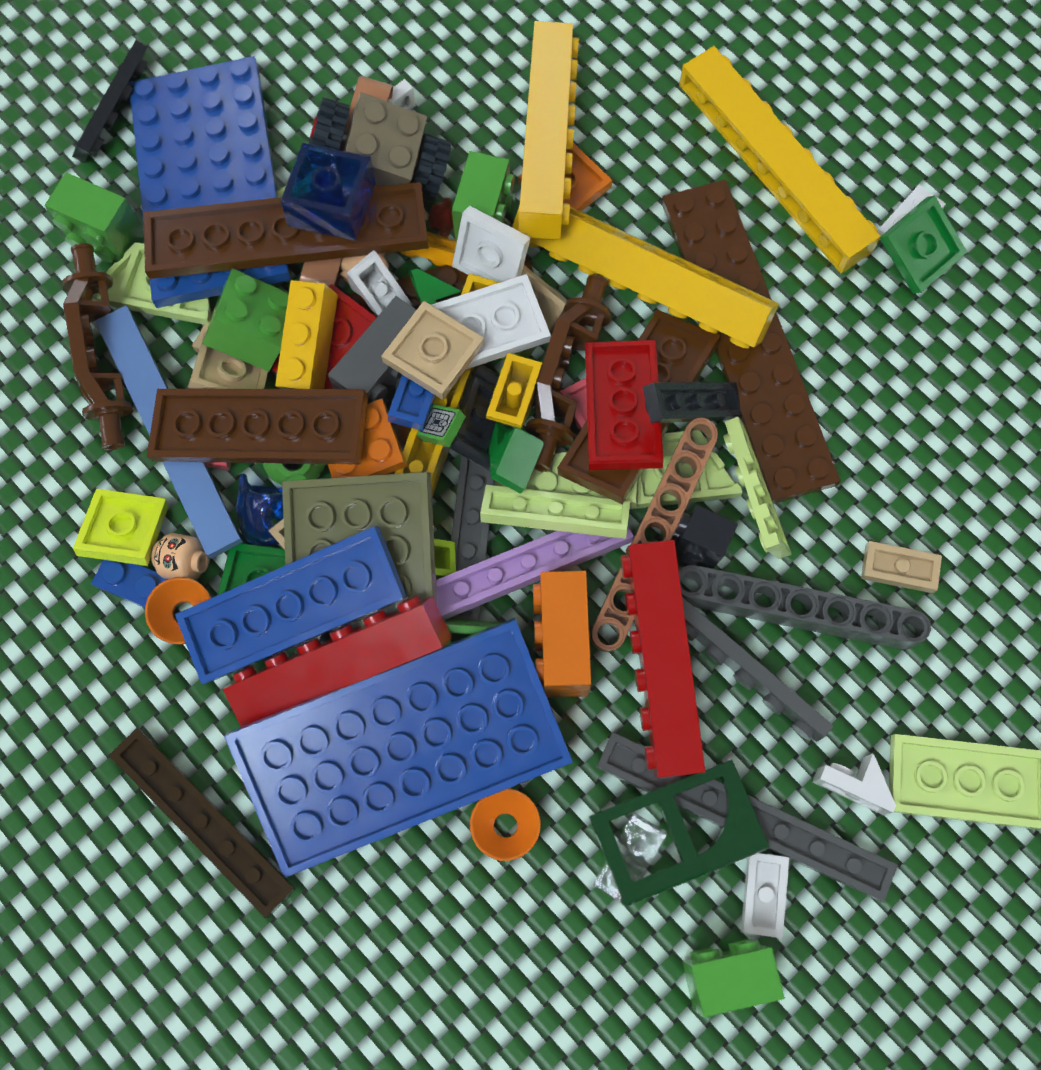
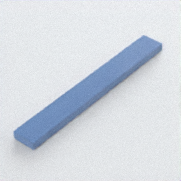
[95,305,243,559]

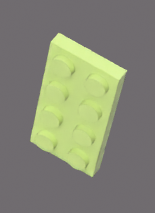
[889,734,1041,830]

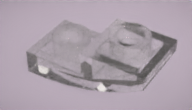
[593,812,667,902]

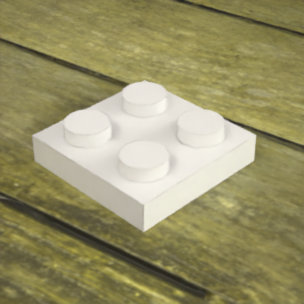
[452,206,531,282]

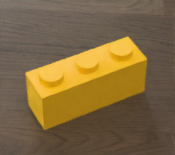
[275,280,338,389]

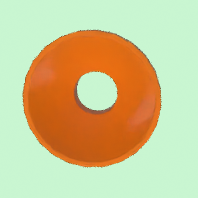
[145,577,211,645]
[470,789,540,861]

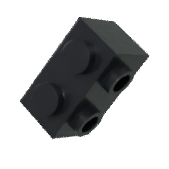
[671,505,738,569]

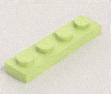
[480,485,630,539]

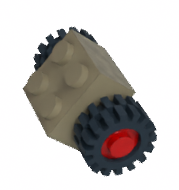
[306,92,451,201]

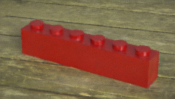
[620,540,705,778]
[223,595,452,727]

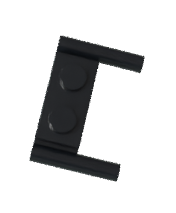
[449,364,535,471]

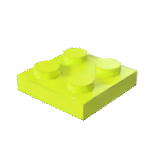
[73,489,169,566]

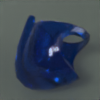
[236,473,284,547]

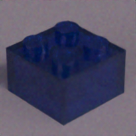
[280,143,376,241]

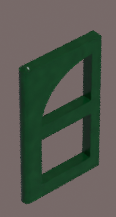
[589,760,769,907]

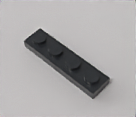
[72,40,148,164]
[642,382,742,423]

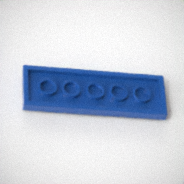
[175,526,407,685]

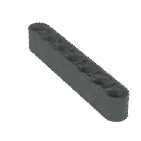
[679,565,931,650]

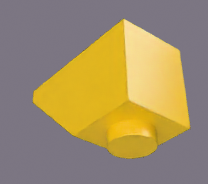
[486,353,542,428]

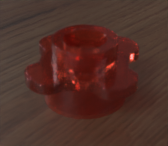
[429,198,454,238]

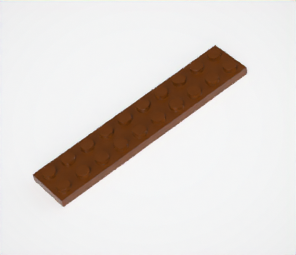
[661,179,841,504]

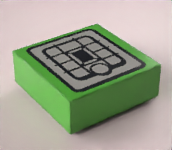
[416,404,466,447]

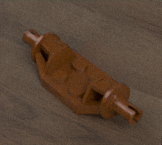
[62,244,134,450]
[525,274,612,472]

